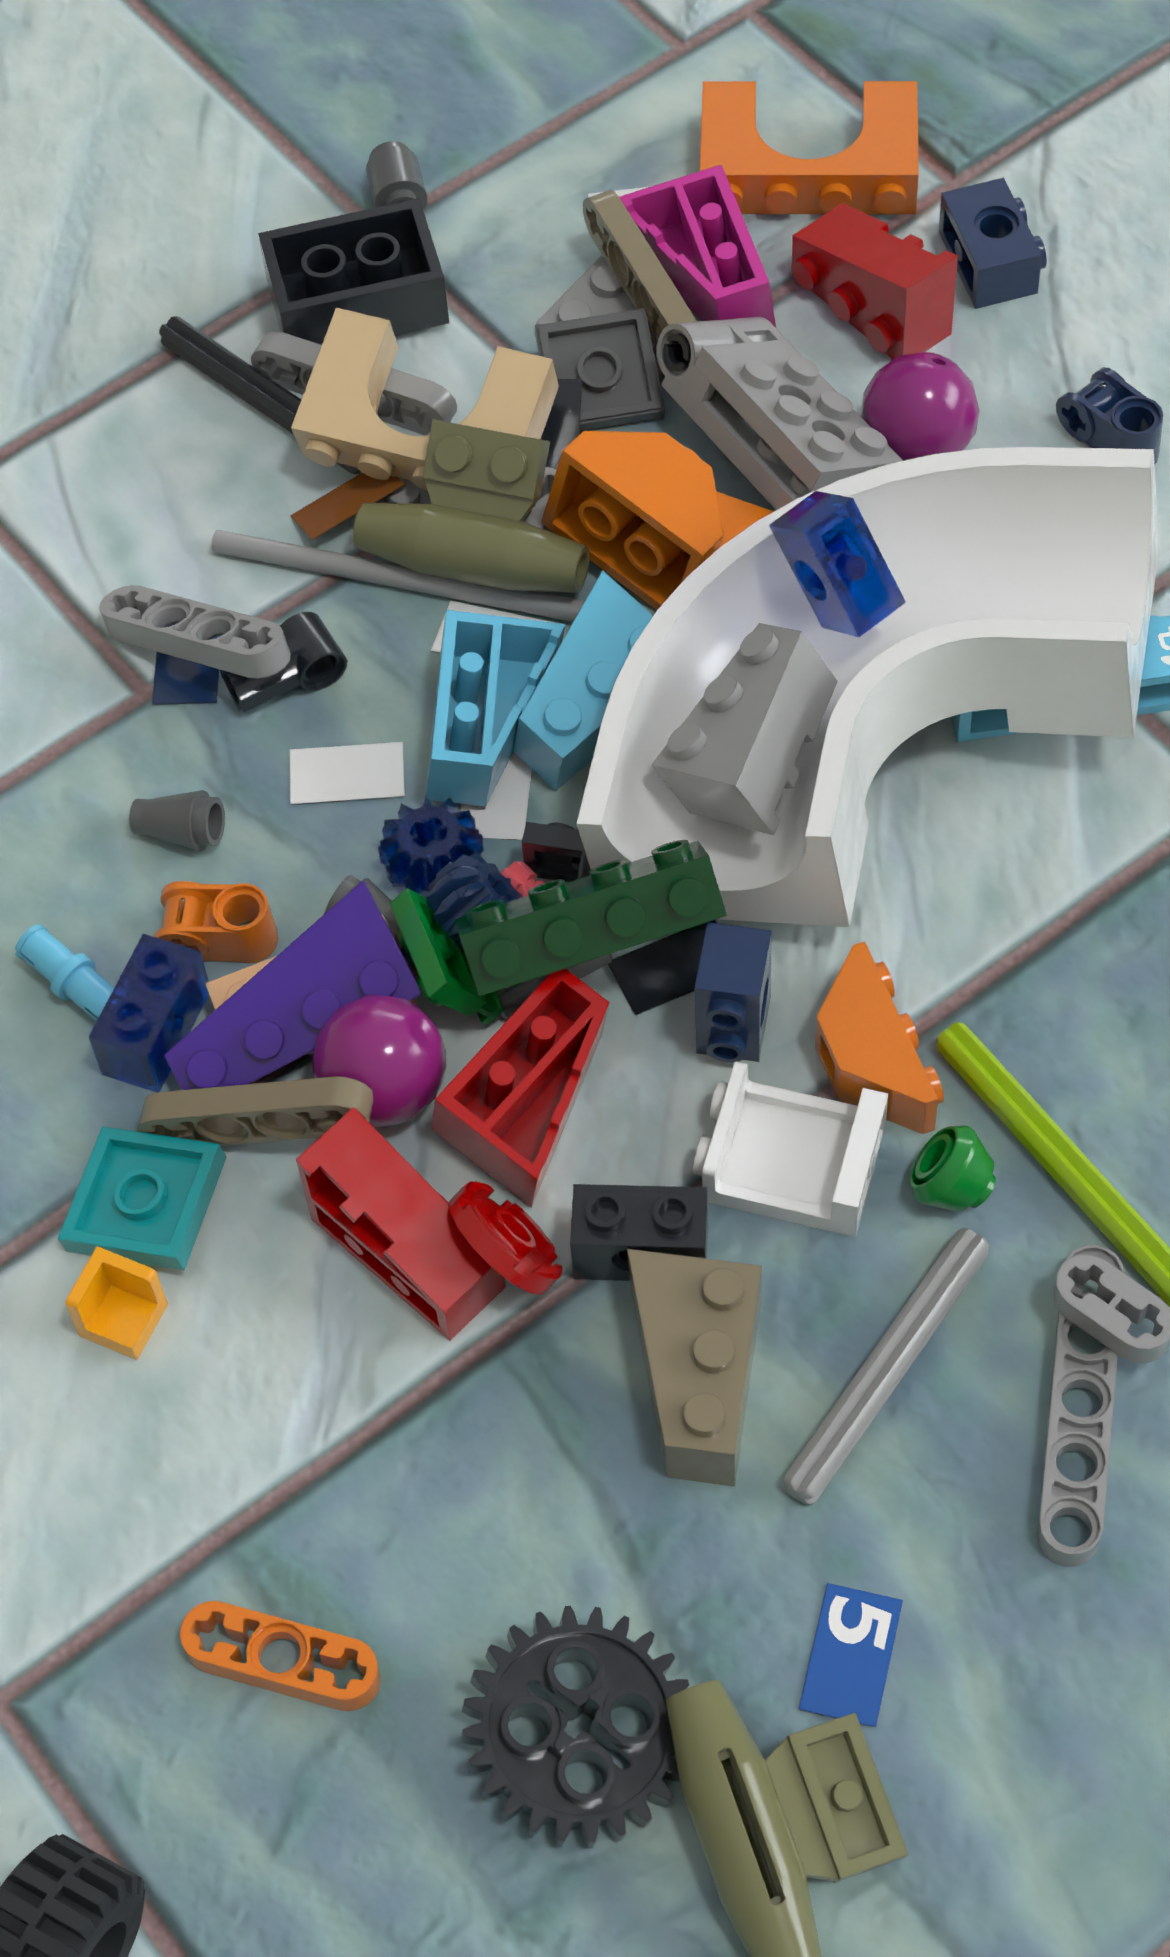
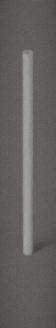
[211,530,654,622]

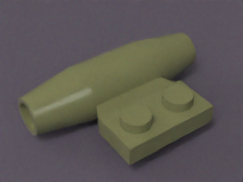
[353,419,590,593]
[666,1680,909,1957]

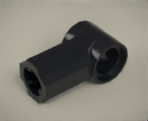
[220,612,348,712]

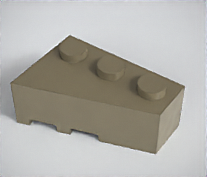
[627,1249,762,1486]

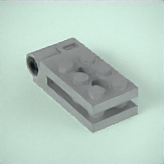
[657,317,903,510]

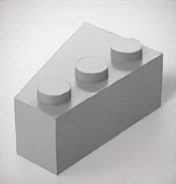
[651,623,838,835]

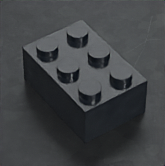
[258,198,449,345]

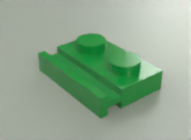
[389,888,505,1025]

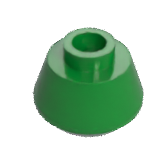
[910,1125,996,1212]

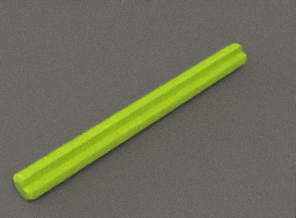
[936,1022,1170,1307]

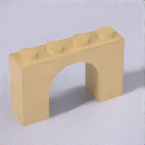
[291,308,559,491]

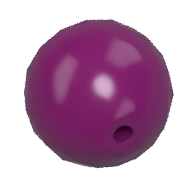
[860,352,980,461]
[312,994,447,1128]

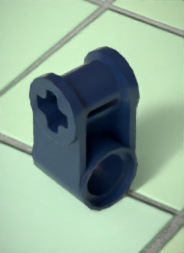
[1056,367,1164,464]

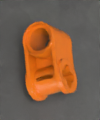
[153,881,279,964]

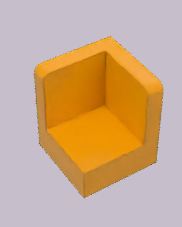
[65,1246,168,1360]

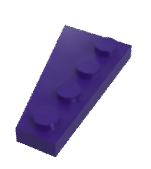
[164,880,422,1090]

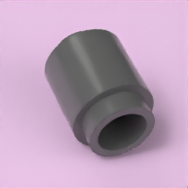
[366,141,427,210]

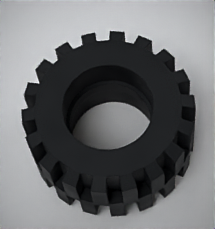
[0,1834,145,1957]

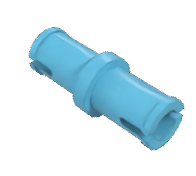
[15,924,131,1030]

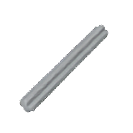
[784,1228,989,1505]

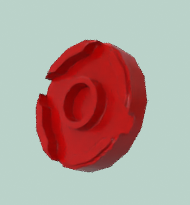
[449,1181,563,1295]

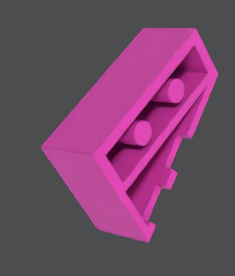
[620,165,776,327]

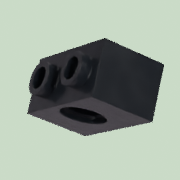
[570,1184,708,1281]

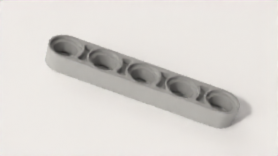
[1037,1245,1124,1567]

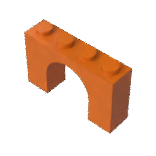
[700,81,919,215]

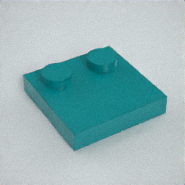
[58,1126,227,1271]

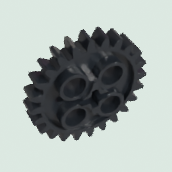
[461,1606,690,1848]

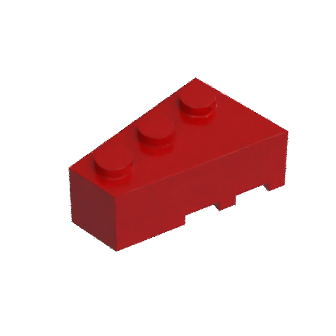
[431,968,610,1208]

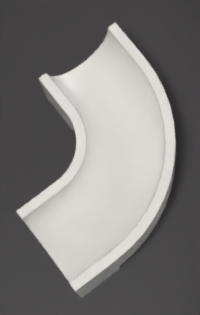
[576,447,1159,927]

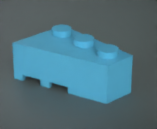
[513,571,653,791]
[425,610,566,806]

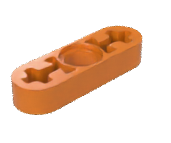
[180,1601,381,1711]

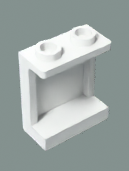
[693,1061,888,1237]

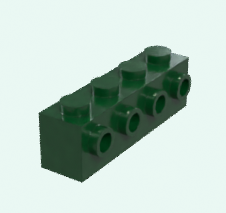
[454,840,727,996]

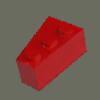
[791,203,958,360]
[296,1107,506,1341]

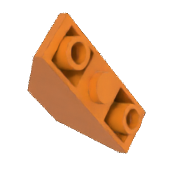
[815,941,944,1134]

